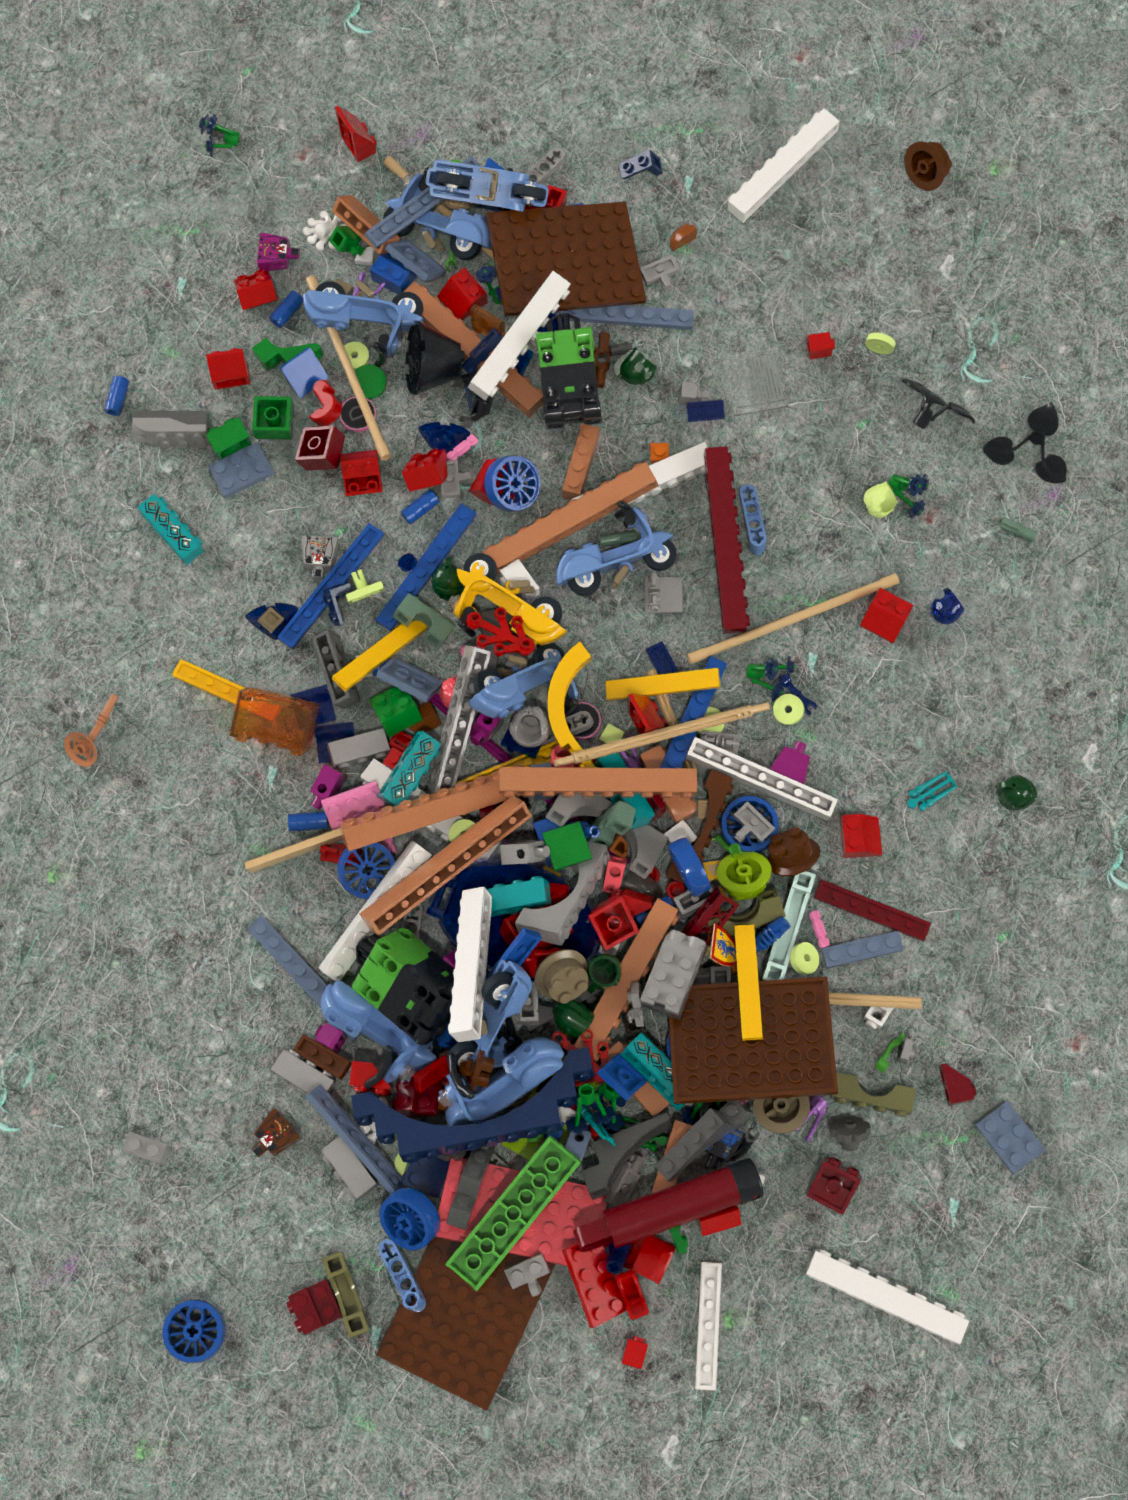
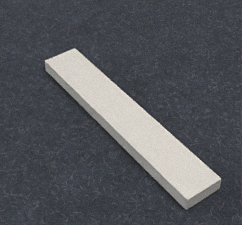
[695,1262,722,1391]

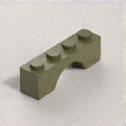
[705,888,786,942]
[831,1072,916,1117]
[322,1251,371,1339]

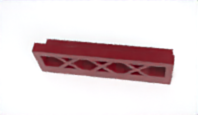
[681,885,739,946]

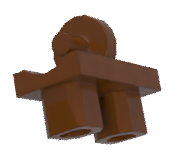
[459,1050,494,1091]

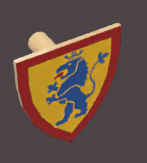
[705,923,737,967]

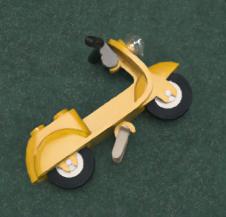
[447,553,567,646]

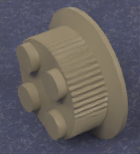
[535,949,589,1004]
[753,1096,810,1134]

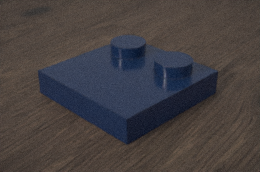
[400,1158,450,1198]

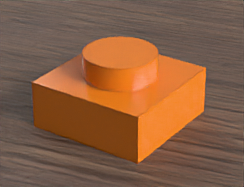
[650,443,669,463]

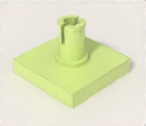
[346,569,384,604]

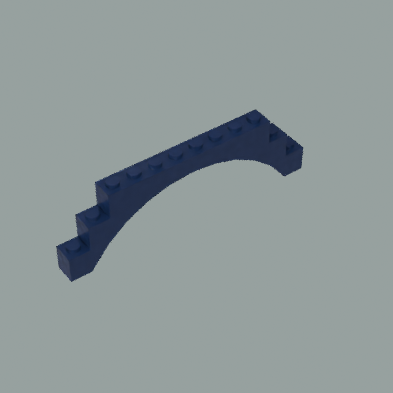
[351,1047,595,1163]

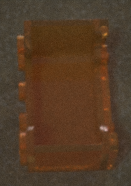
[229,687,319,756]

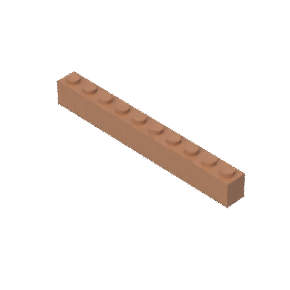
[403,281,544,418]
[482,462,659,576]
[339,765,525,851]
[499,767,697,798]
[359,796,532,936]
[574,898,680,1083]

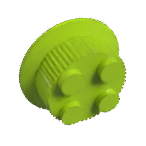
[716,852,772,901]

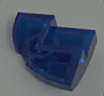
[418,422,470,454]
[245,603,298,640]

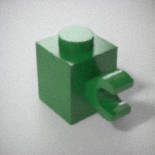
[329,226,364,256]

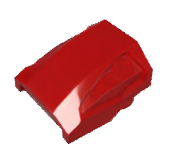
[622,1236,676,1285]

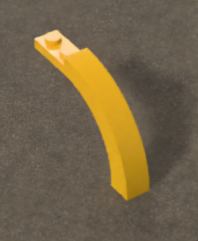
[547,642,596,768]

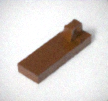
[293,1034,352,1080]

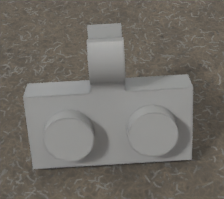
[640,255,680,293]
[441,460,473,499]
[733,801,775,843]
[627,982,644,1027]
[504,1252,550,1297]

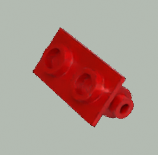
[320,843,362,867]

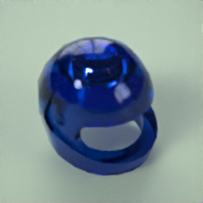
[930,587,964,625]

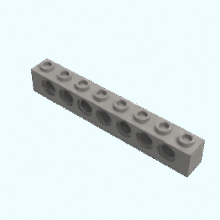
[426,645,491,795]

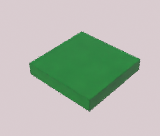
[542,821,592,871]

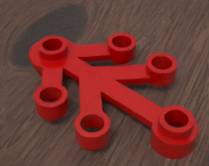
[466,607,535,656]
[551,1029,609,1086]

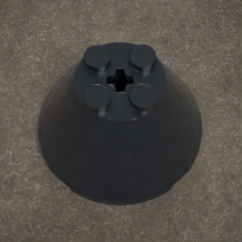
[405,320,464,395]

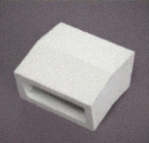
[664,820,697,844]

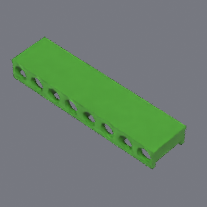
[445,1135,582,1291]

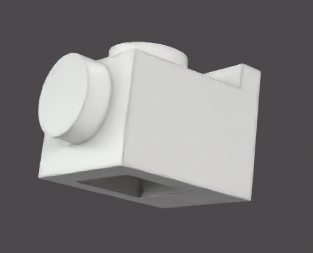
[863,1007,893,1030]

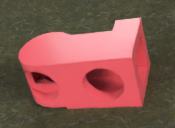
[603,855,628,894]

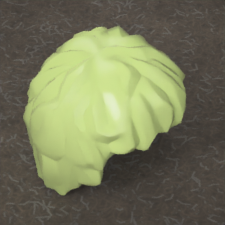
[864,481,898,518]

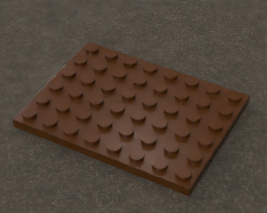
[486,201,646,316]
[669,977,838,1104]
[376,1237,556,1411]

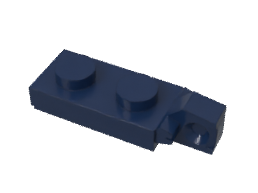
[461,328,503,375]

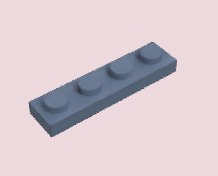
[822,931,904,969]

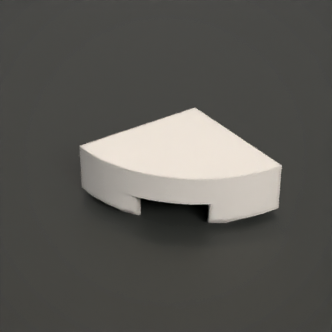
[355,247,375,266]

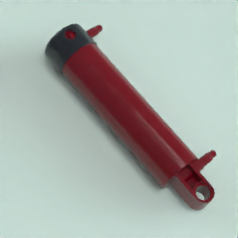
[573,1158,764,1252]

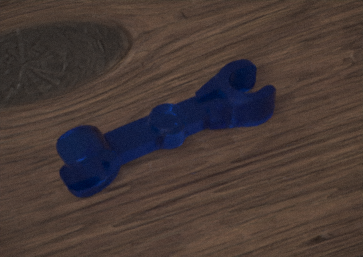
[779,674,817,715]

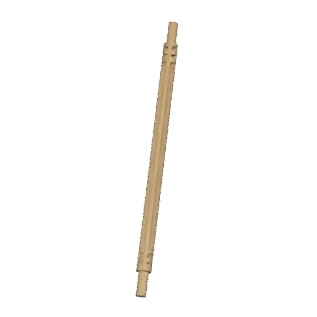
[554,702,770,767]

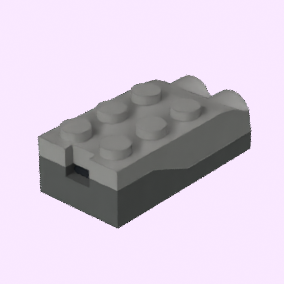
[132,411,213,448]
[640,930,708,1020]

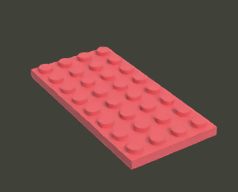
[436,1158,608,1267]

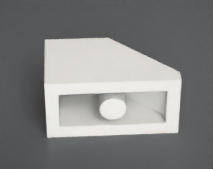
[499,559,540,596]

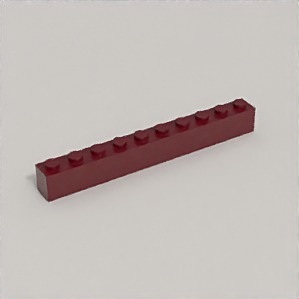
[704,446,750,634]

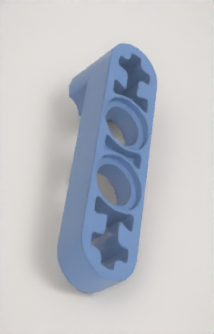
[739,484,766,555]
[378,1239,426,1312]

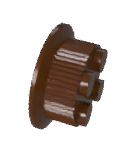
[904,141,952,191]
[768,827,821,876]

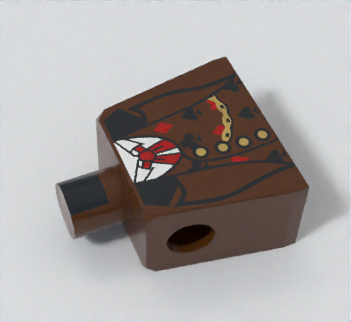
[251,1108,302,1157]

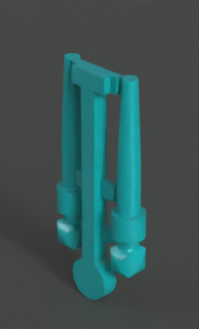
[907,771,957,812]
[581,1106,616,1146]

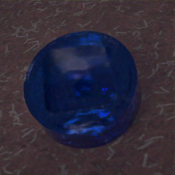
[398,553,417,572]

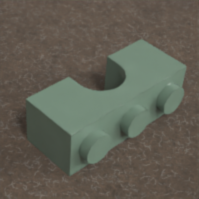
[392,593,455,650]
[587,801,636,848]

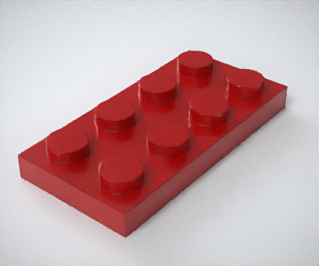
[562,1243,627,1328]

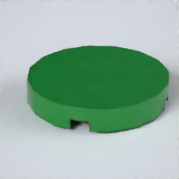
[351,364,387,400]

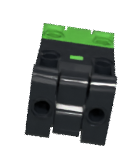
[536,313,602,430]
[352,928,455,1045]

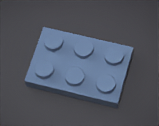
[385,239,447,281]
[208,442,274,498]
[376,657,443,702]
[975,1101,1045,1175]

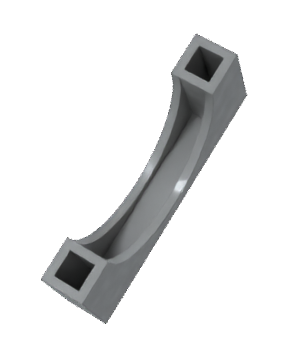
[545,794,669,879]
[515,841,610,946]

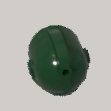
[613,346,657,386]
[431,557,465,601]
[996,775,1037,811]
[586,953,622,994]
[552,1000,594,1039]

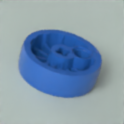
[484,455,540,512]
[720,796,779,853]
[668,837,711,897]
[337,842,395,899]
[379,1188,440,1250]
[162,1299,226,1363]

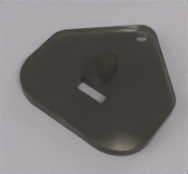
[623,872,663,903]

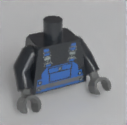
[451,371,493,428]
[700,1107,759,1170]

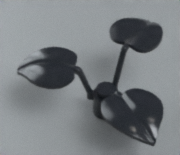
[902,378,975,429]
[983,402,1067,483]

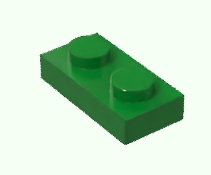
[669,1226,689,1255]

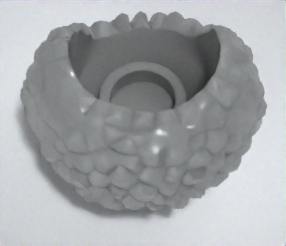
[509,706,551,748]

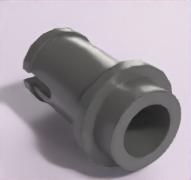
[609,341,633,356]

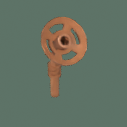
[64,694,118,767]

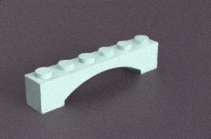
[762,871,816,981]

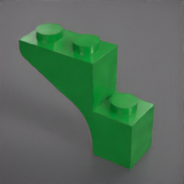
[252,338,323,371]

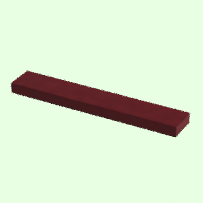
[813,880,931,942]

